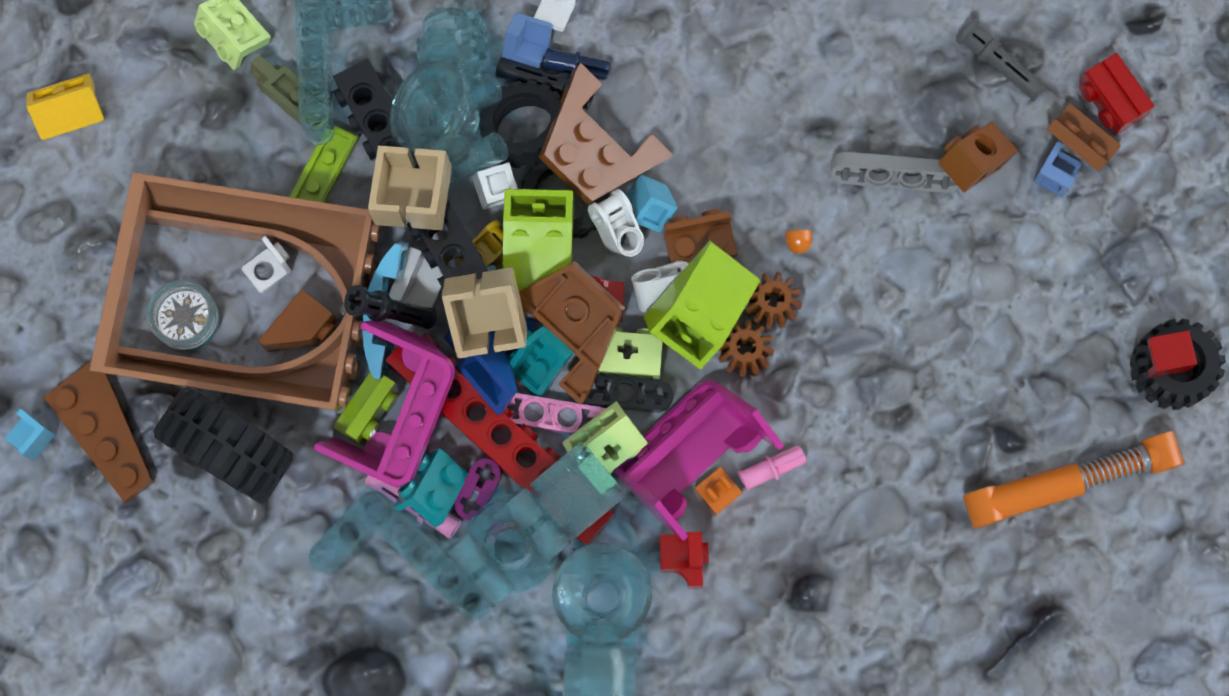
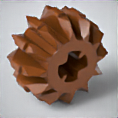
[746,272,802,330]
[718,320,775,378]

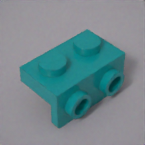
[508,325,574,397]
[394,448,468,528]

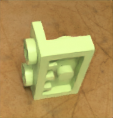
[194,0,271,70]

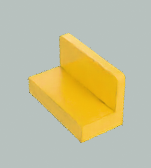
[26,73,104,140]

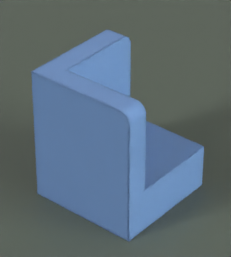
[502,12,553,68]
[1033,140,1081,198]

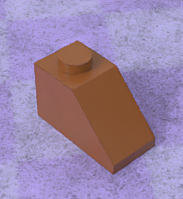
[258,289,337,352]

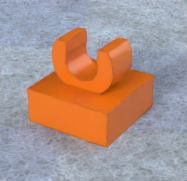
[694,467,743,516]

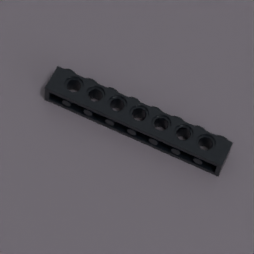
[332,58,488,290]

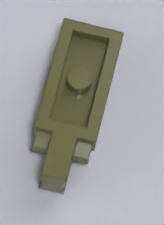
[249,55,333,133]

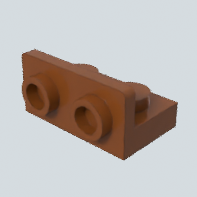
[1047,104,1121,172]
[663,209,737,270]

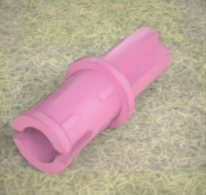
[738,446,807,491]

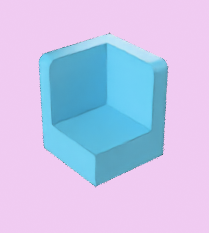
[626,174,678,233]
[5,408,56,461]

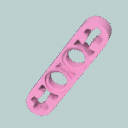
[485,393,606,435]

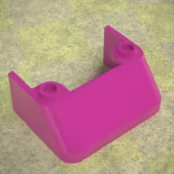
[313,320,455,486]
[614,380,784,541]

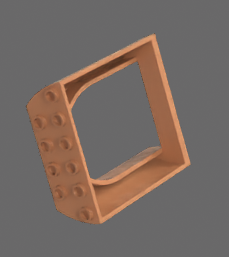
[89,172,381,411]

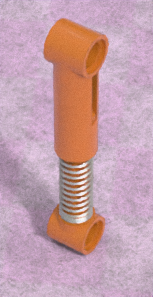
[962,431,1185,529]

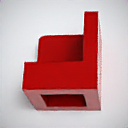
[1147,330,1198,378]

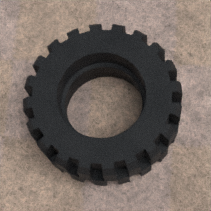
[154,387,293,504]

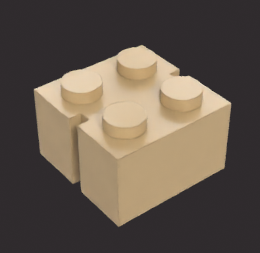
[368,146,452,230]
[442,267,528,359]

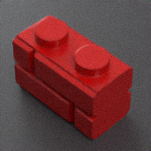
[1079,53,1155,135]

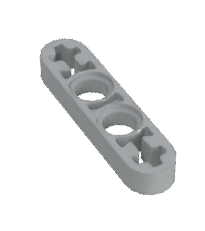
[831,152,959,193]

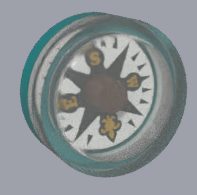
[147,280,220,351]

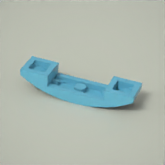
[362,241,409,379]

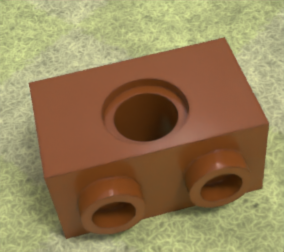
[938,121,1018,193]

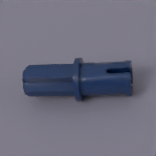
[543,48,610,80]

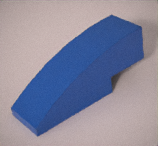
[444,329,517,415]

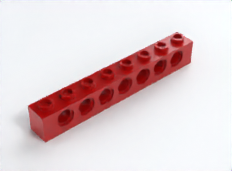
[385,330,615,548]

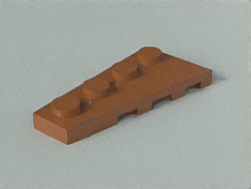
[43,361,154,503]

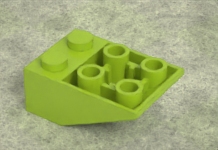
[503,189,574,291]
[643,241,761,370]

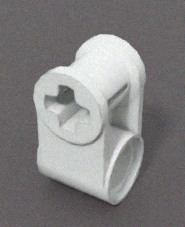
[588,189,644,257]
[631,261,688,312]

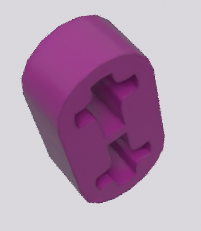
[455,458,502,521]

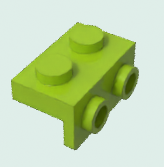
[334,372,399,446]

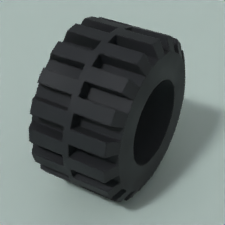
[1130,319,1226,410]

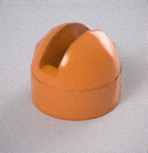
[785,230,813,254]

